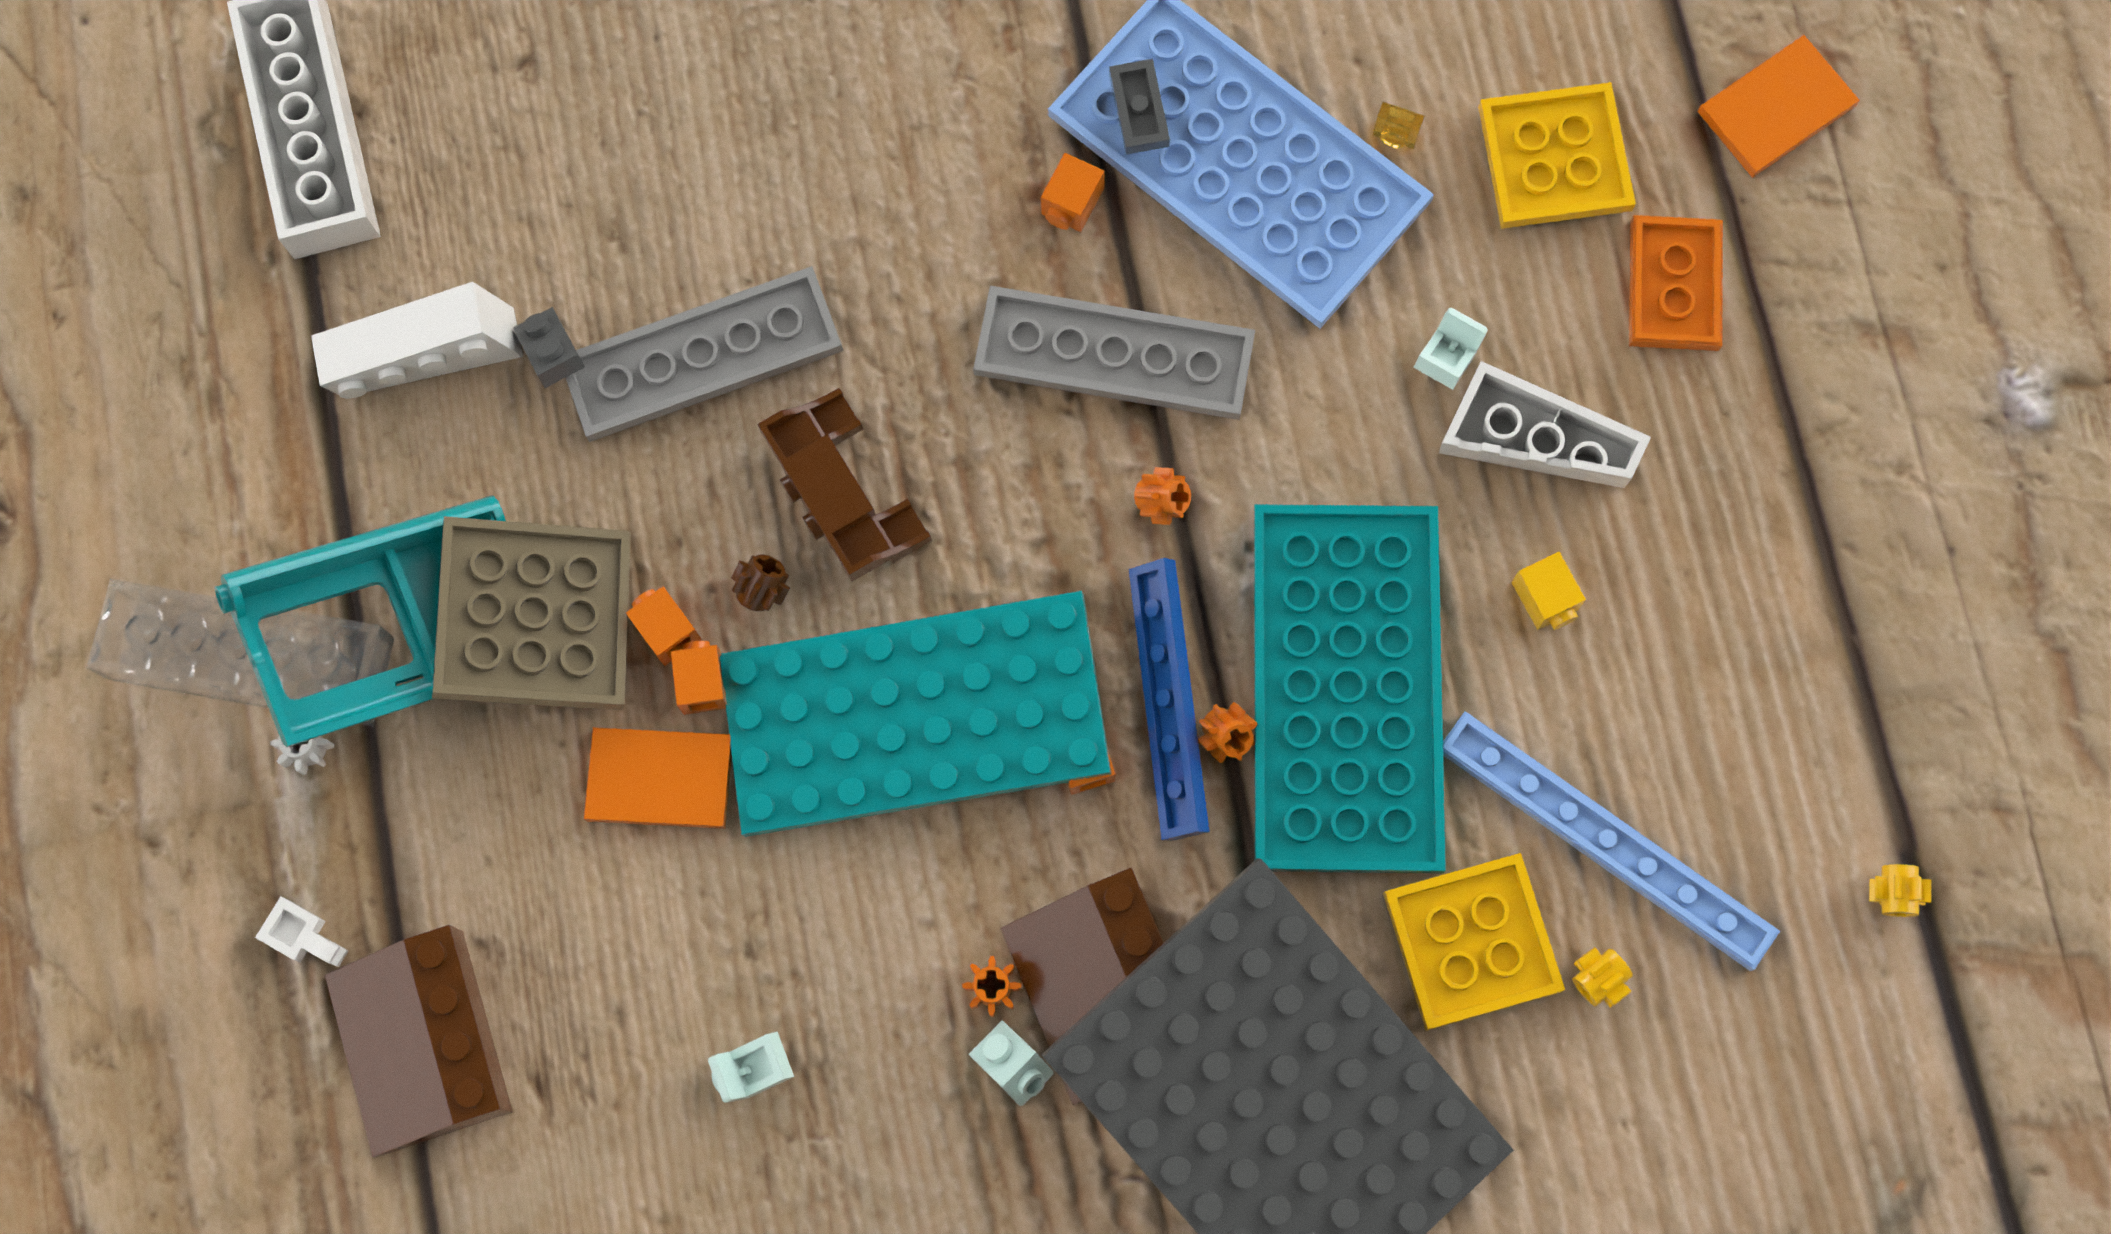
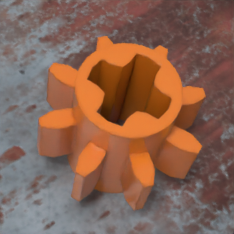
[1134,467,1191,525]
[1198,702,1258,763]
[962,956,1022,1018]

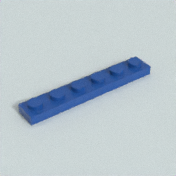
[1129,558,1210,841]

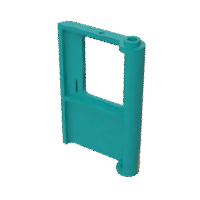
[215,495,506,747]

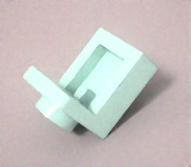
[1413,308,1488,390]
[969,1020,1053,1106]
[708,1032,794,1103]

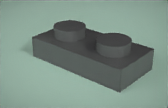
[1109,59,1170,155]
[513,307,585,388]

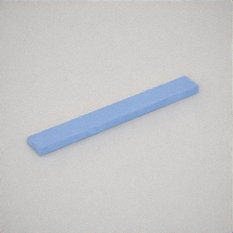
[1443,711,1780,971]

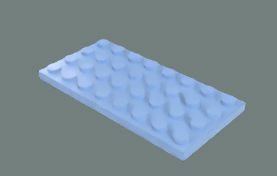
[1048,0,1434,329]

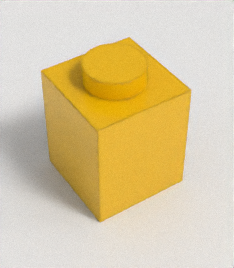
[1511,551,1586,630]

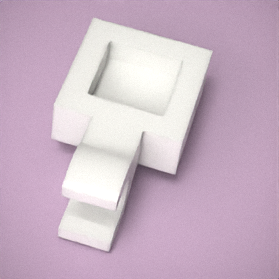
[255,897,348,967]

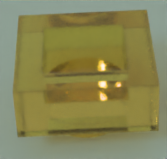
[1373,102,1425,150]

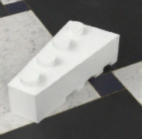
[311,282,523,398]
[1439,361,1651,488]

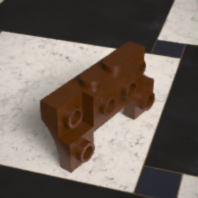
[758,388,932,582]

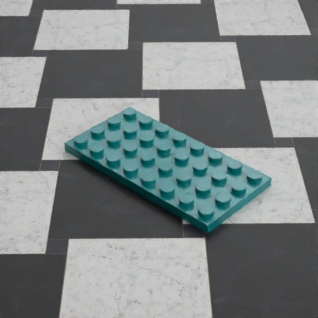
[1254,504,1446,874]
[720,591,1111,837]

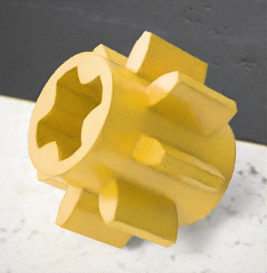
[1869,864,1932,917]
[1572,947,1633,1008]

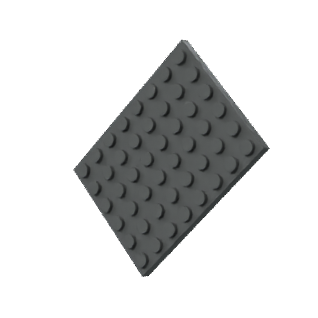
[1041,858,1514,1234]

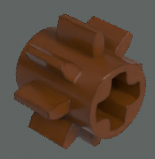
[731,554,790,611]

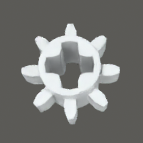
[270,736,334,775]

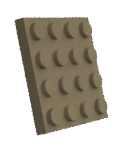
[432,516,631,710]

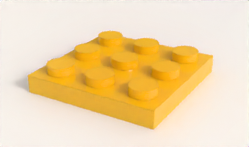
[1478,82,1636,229]
[1383,853,1566,1031]

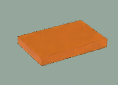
[1698,35,1860,178]
[1629,215,1723,351]
[584,727,732,829]

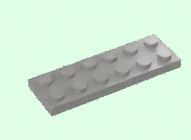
[566,266,843,442]
[973,286,1255,420]

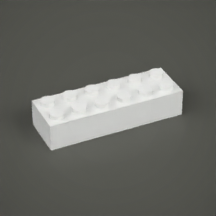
[227,0,381,259]

